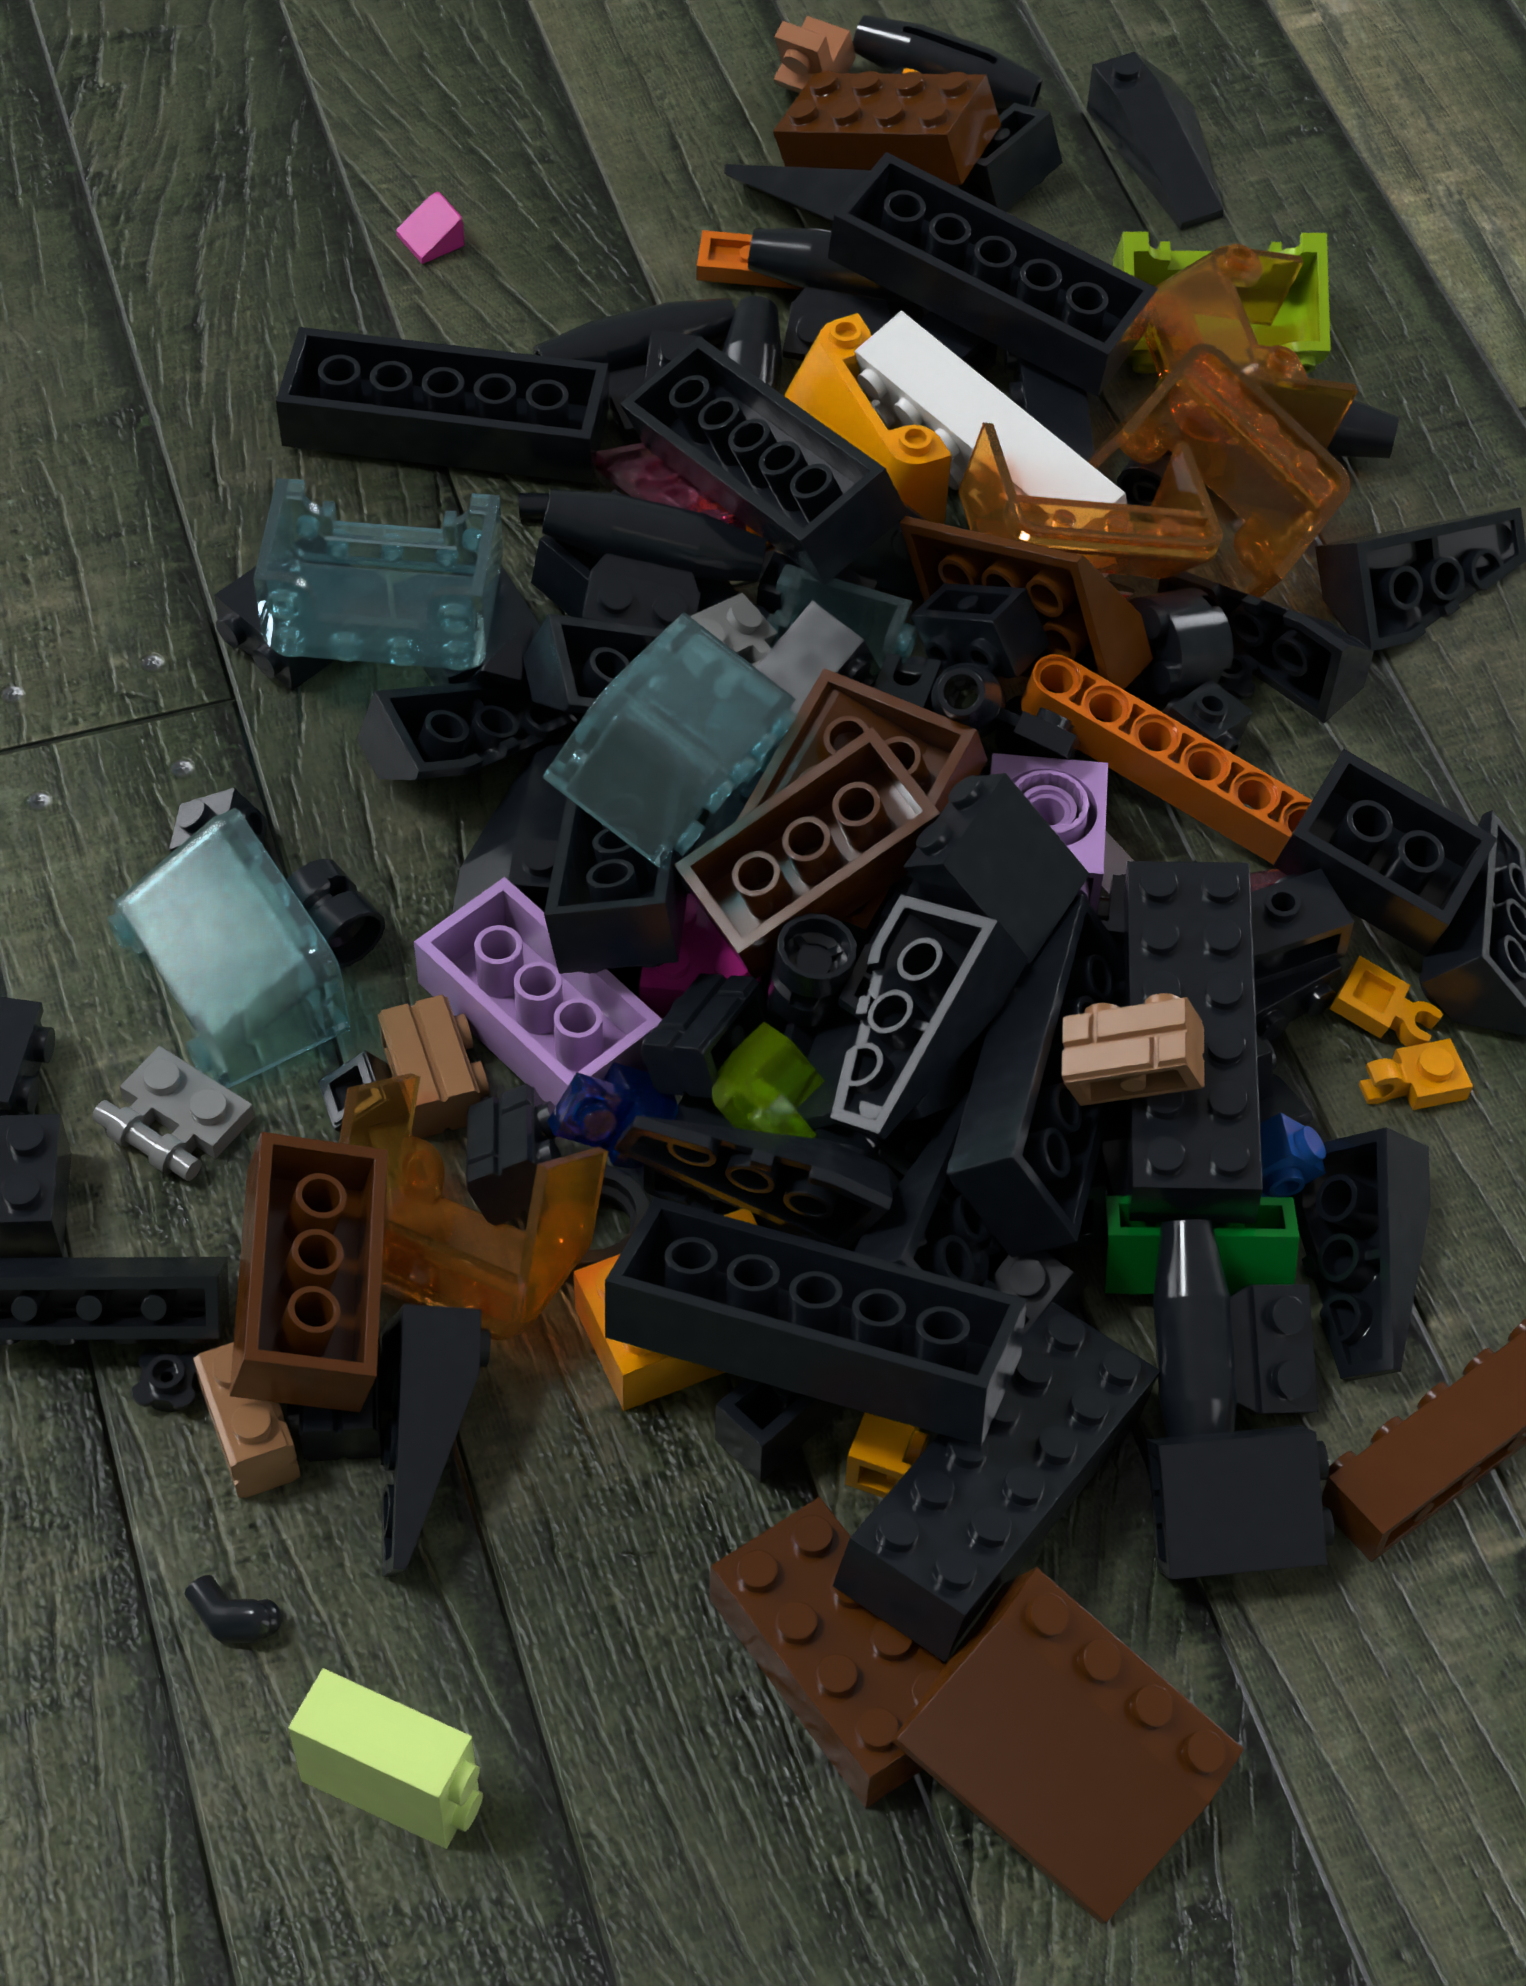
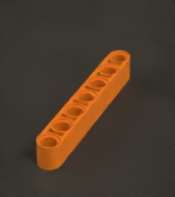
[1021,654,1312,865]

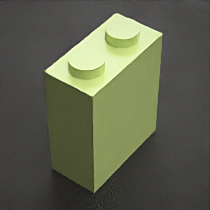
[288,1668,483,1849]

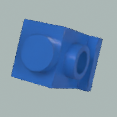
[1260,1112,1326,1197]

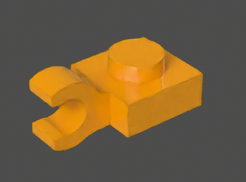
[1359,1038,1473,1110]

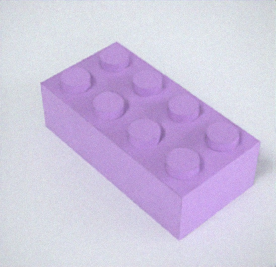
[414,877,662,1129]

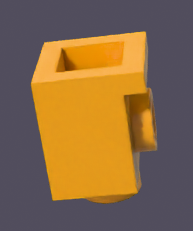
[845,1412,929,1498]

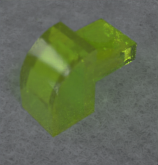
[712,1022,824,1138]

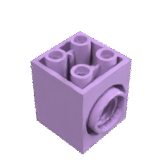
[990,753,1108,914]

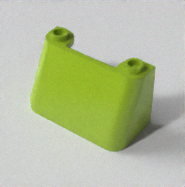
[1113,232,1331,374]

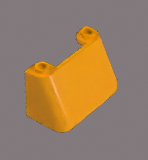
[784,313,952,525]

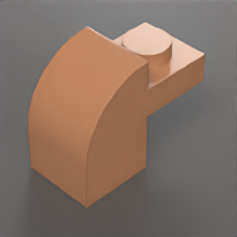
[774,16,856,94]

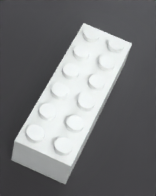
[855,310,1134,577]

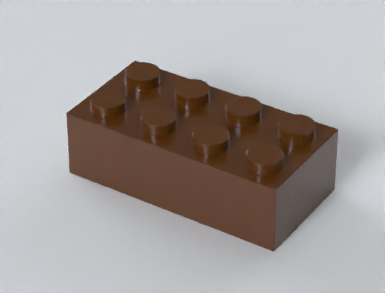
[773,71,1001,185]
[674,727,940,979]
[230,1132,388,1412]
[710,1497,948,1809]

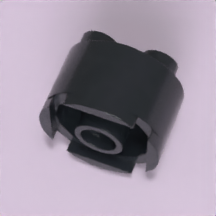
[1125,588,1233,708]

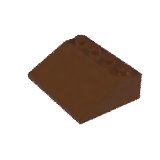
[899,516,1153,690]
[736,668,987,950]
[892,1568,1244,1924]

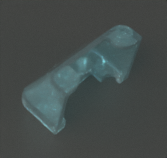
[107,808,350,1089]

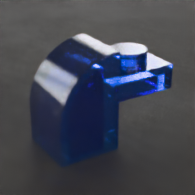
[547,1062,678,1169]

